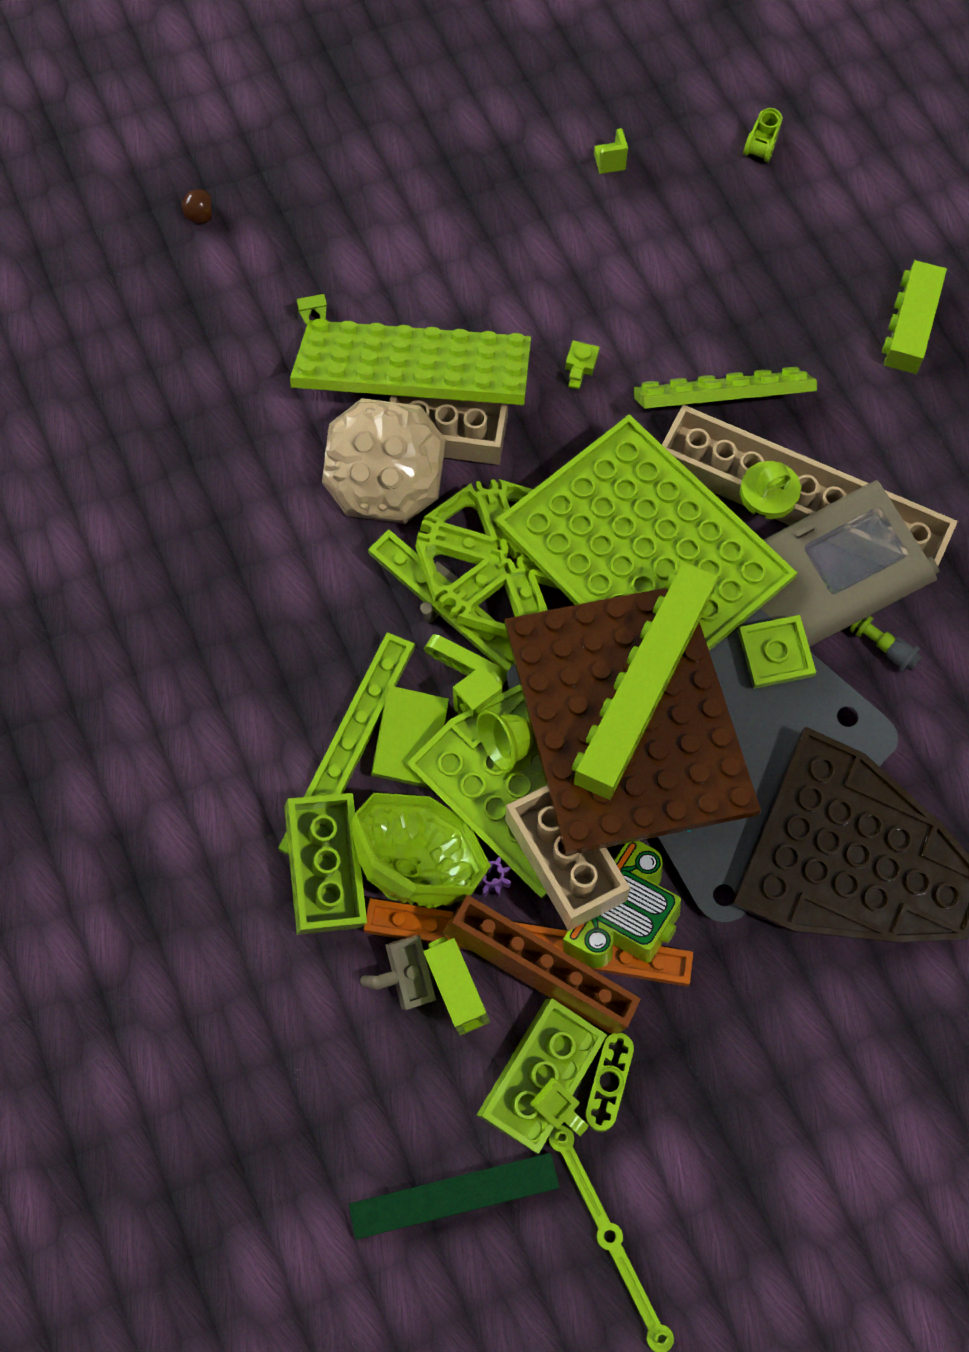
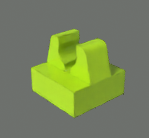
[297,294,327,325]

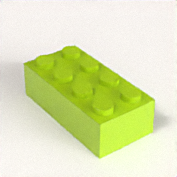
[284,793,367,935]

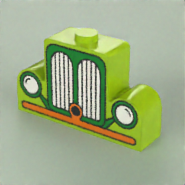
[563,841,681,968]

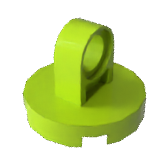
[739,461,801,519]

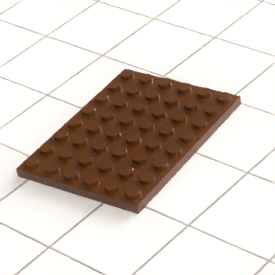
[505,588,761,856]

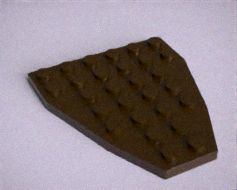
[731,727,969,943]

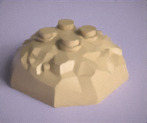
[322,398,446,524]

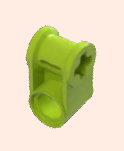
[743,108,783,163]

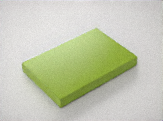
[371,685,449,789]

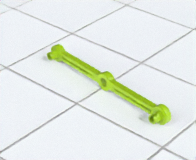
[549,1125,674,1352]

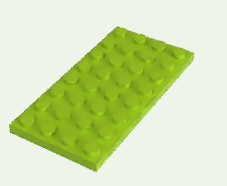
[290,319,531,405]

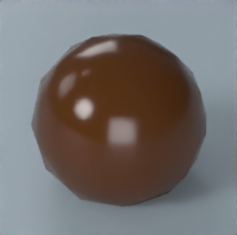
[181,189,212,225]

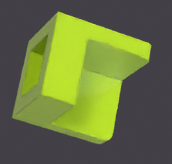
[594,128,628,174]

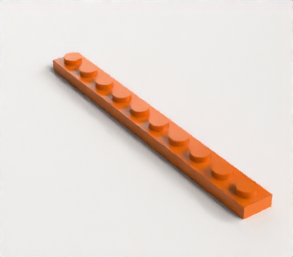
[364,898,693,987]

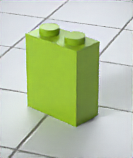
[423,937,490,1036]

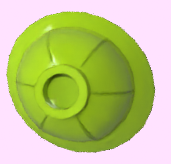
[477,710,535,772]

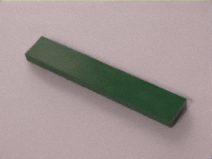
[349,1153,560,1240]

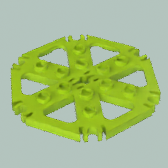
[415,479,559,638]

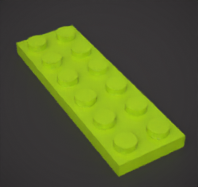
[634,367,817,409]

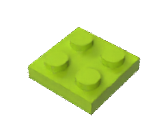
[738,615,816,689]

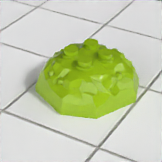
[351,793,491,908]

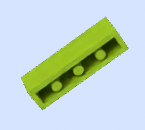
[882,260,947,374]

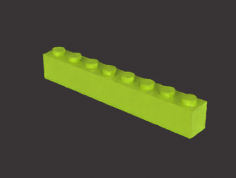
[572,562,718,800]

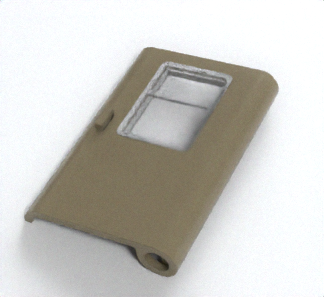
[760,480,940,647]

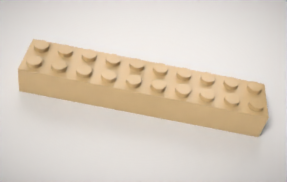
[662,405,958,568]

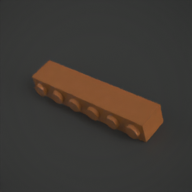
[443,894,641,1034]

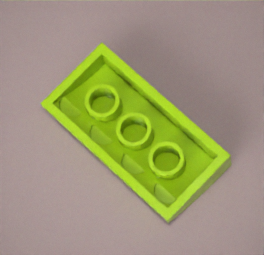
[476,998,607,1154]

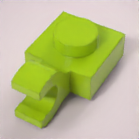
[565,340,600,390]
[530,1077,589,1137]

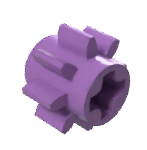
[477,857,511,897]

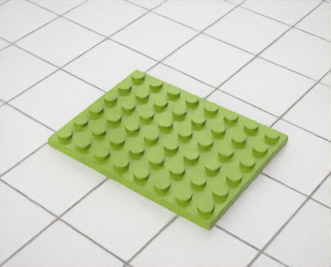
[496,414,798,651]

